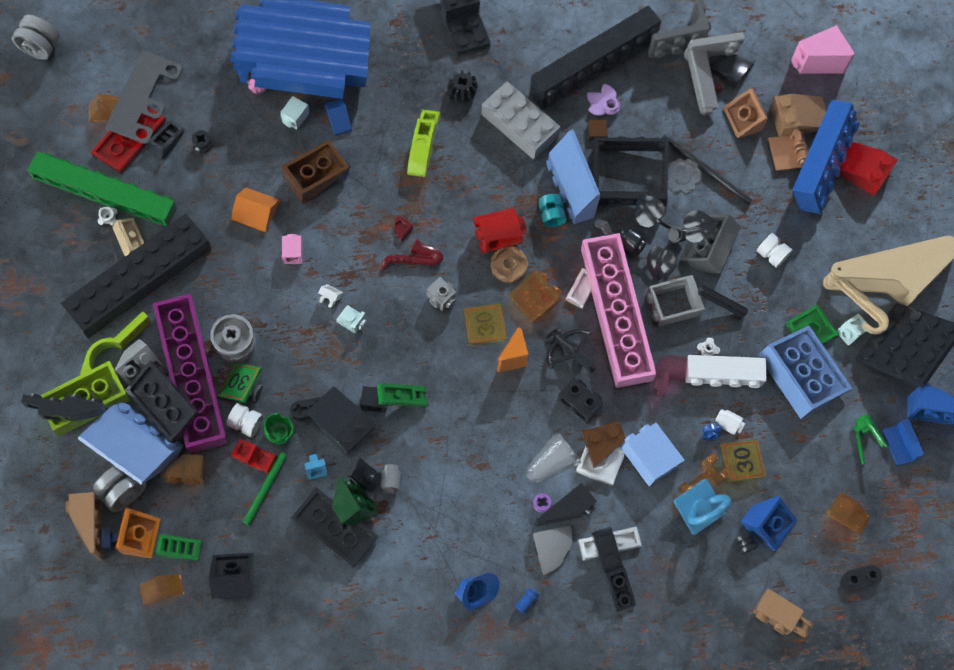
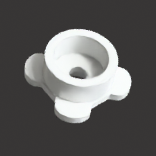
[98,207,118,225]
[697,338,720,356]

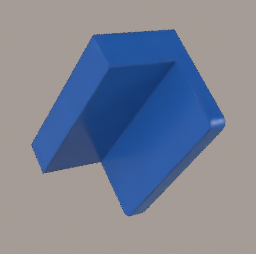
[882,419,924,466]

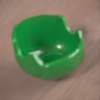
[263,413,294,444]

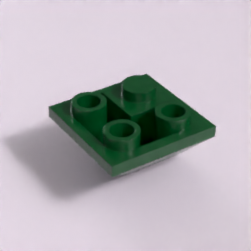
[332,477,378,526]

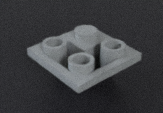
[115,339,169,386]

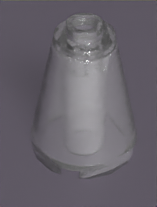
[526,431,582,484]

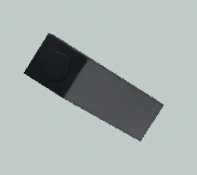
[535,483,597,527]

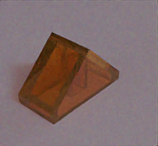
[89,93,119,122]
[139,574,184,606]

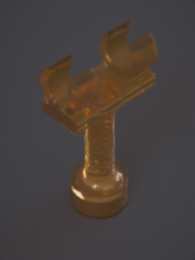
[678,453,730,494]

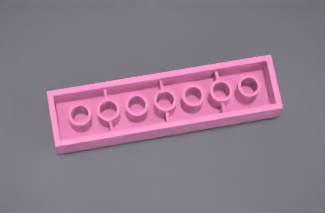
[581,233,656,388]

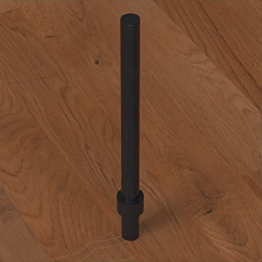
[662,133,752,205]

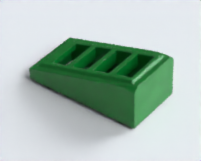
[156,534,202,561]

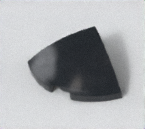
[709,55,755,84]

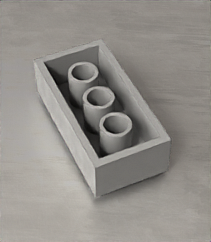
[481,81,560,160]

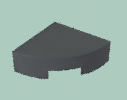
[594,219,613,236]

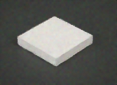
[576,447,625,487]

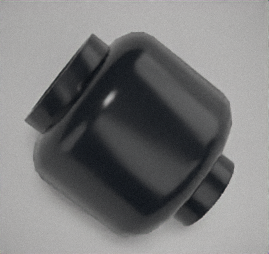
[620,227,647,255]

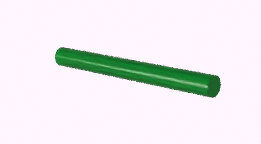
[243,452,287,526]

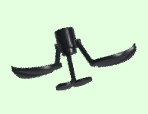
[635,195,718,281]

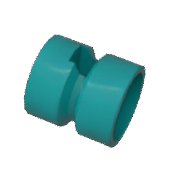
[538,194,567,228]

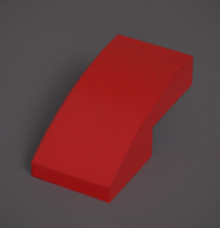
[231,439,278,474]

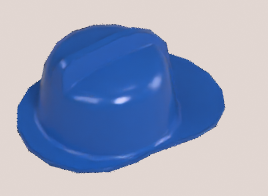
[454,572,500,611]

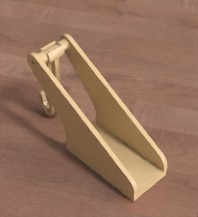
[823,236,954,334]

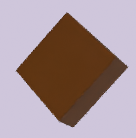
[587,120,608,140]

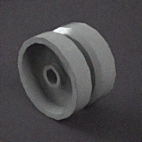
[11,15,60,60]
[210,314,256,363]
[93,466,146,512]

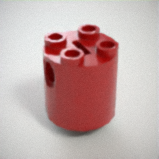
[473,207,527,254]

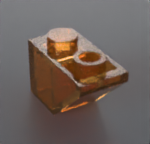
[160,454,206,486]

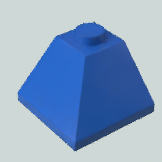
[741,496,797,551]

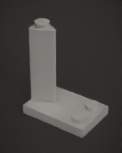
[684,32,745,115]

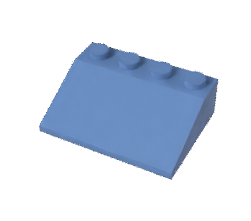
[546,130,600,224]
[758,326,853,419]
[78,401,183,485]

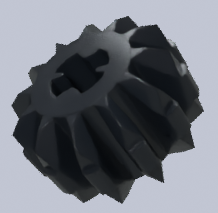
[447,70,478,101]

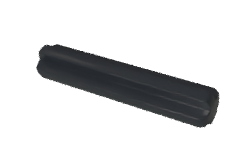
[698,285,748,318]

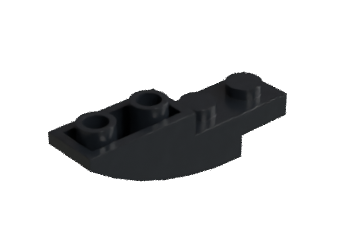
[21,393,107,421]
[591,527,636,612]

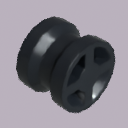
[192,130,212,153]
[734,531,759,554]

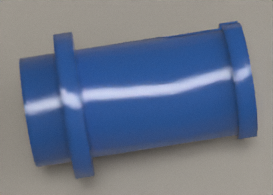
[514,588,539,615]

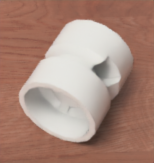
[757,233,793,268]
[226,403,263,438]

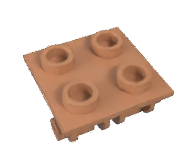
[768,129,808,171]

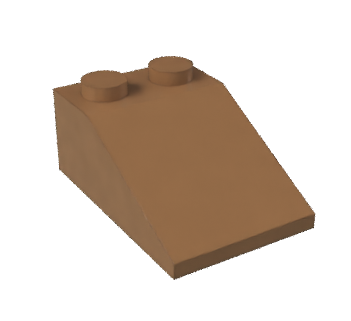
[770,94,826,136]
[66,492,103,561]

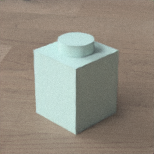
[280,96,309,129]

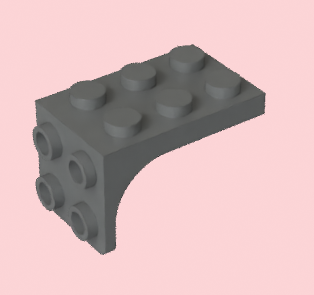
[648,0,711,59]

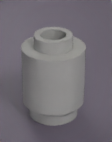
[379,464,401,495]

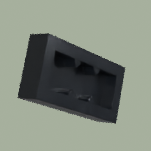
[346,456,382,492]

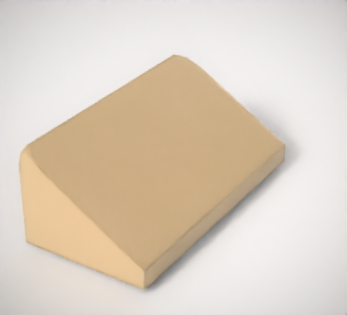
[113,218,144,256]

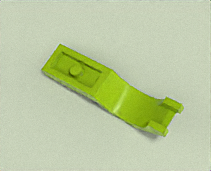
[80,311,151,375]

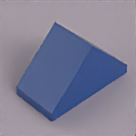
[324,99,352,136]

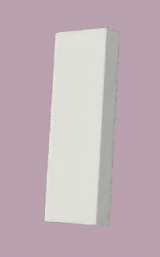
[578,527,642,561]

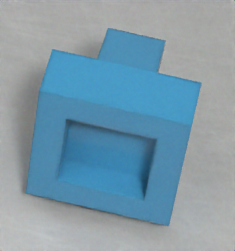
[304,454,328,480]

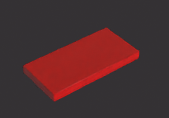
[91,106,167,174]

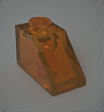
[826,492,870,535]

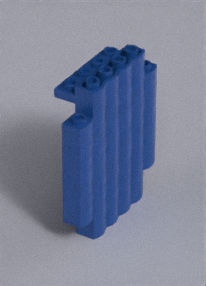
[230,0,370,99]

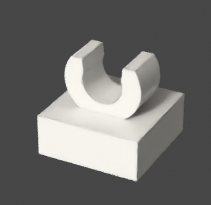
[319,284,344,308]

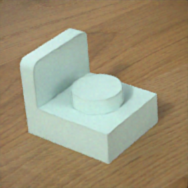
[336,305,367,334]
[837,313,868,346]

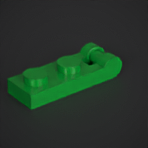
[377,383,428,408]

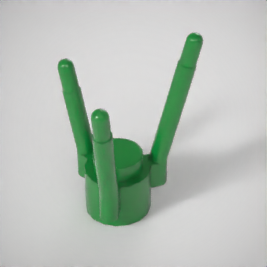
[853,414,888,465]

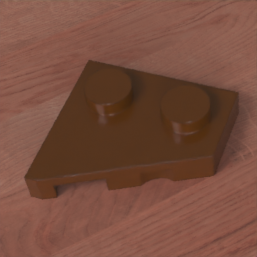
[582,421,626,468]

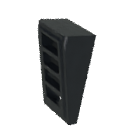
[147,120,185,159]

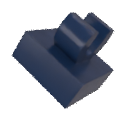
[102,527,119,551]

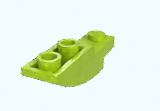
[407,110,440,177]

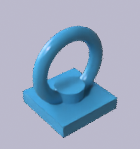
[673,479,731,535]

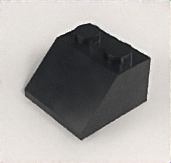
[209,553,254,599]

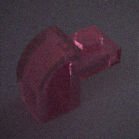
[654,355,688,397]

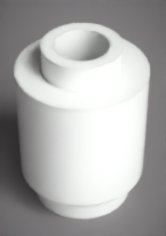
[714,409,745,435]

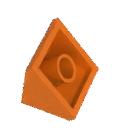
[231,188,280,233]
[497,327,529,372]
[116,508,161,558]

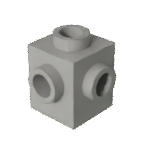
[427,277,456,311]

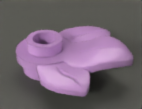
[587,84,620,116]

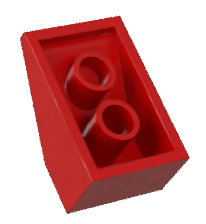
[840,142,898,196]

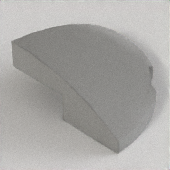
[533,526,572,575]

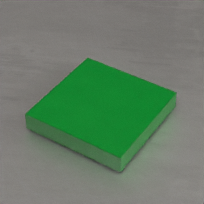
[786,304,839,345]

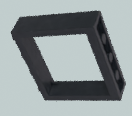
[593,136,668,207]

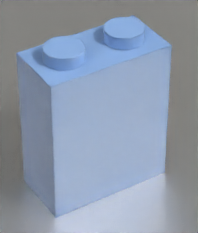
[621,423,685,486]

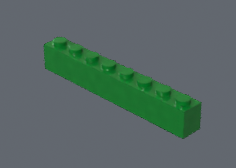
[27,152,177,227]

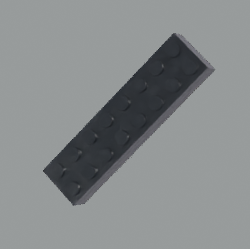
[529,5,661,109]
[60,213,212,339]

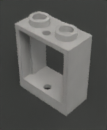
[646,275,705,327]

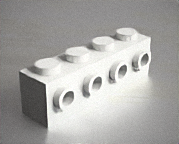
[685,355,766,388]

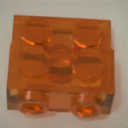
[508,269,563,323]

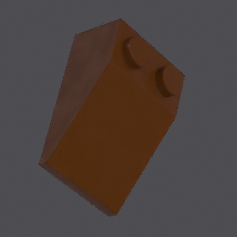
[282,140,349,204]

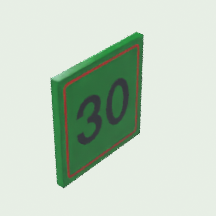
[217,362,262,403]

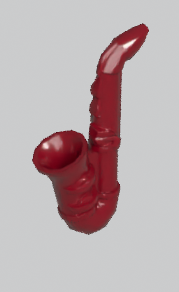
[380,238,443,270]

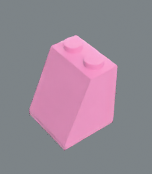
[791,25,855,74]

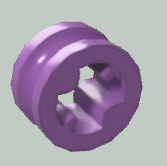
[533,493,551,513]

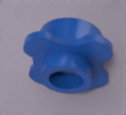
[702,424,722,441]

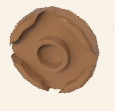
[490,246,528,283]

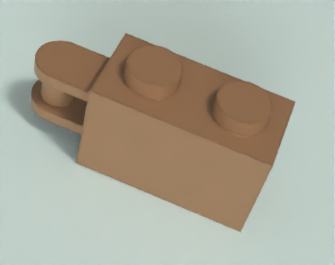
[753,588,813,638]

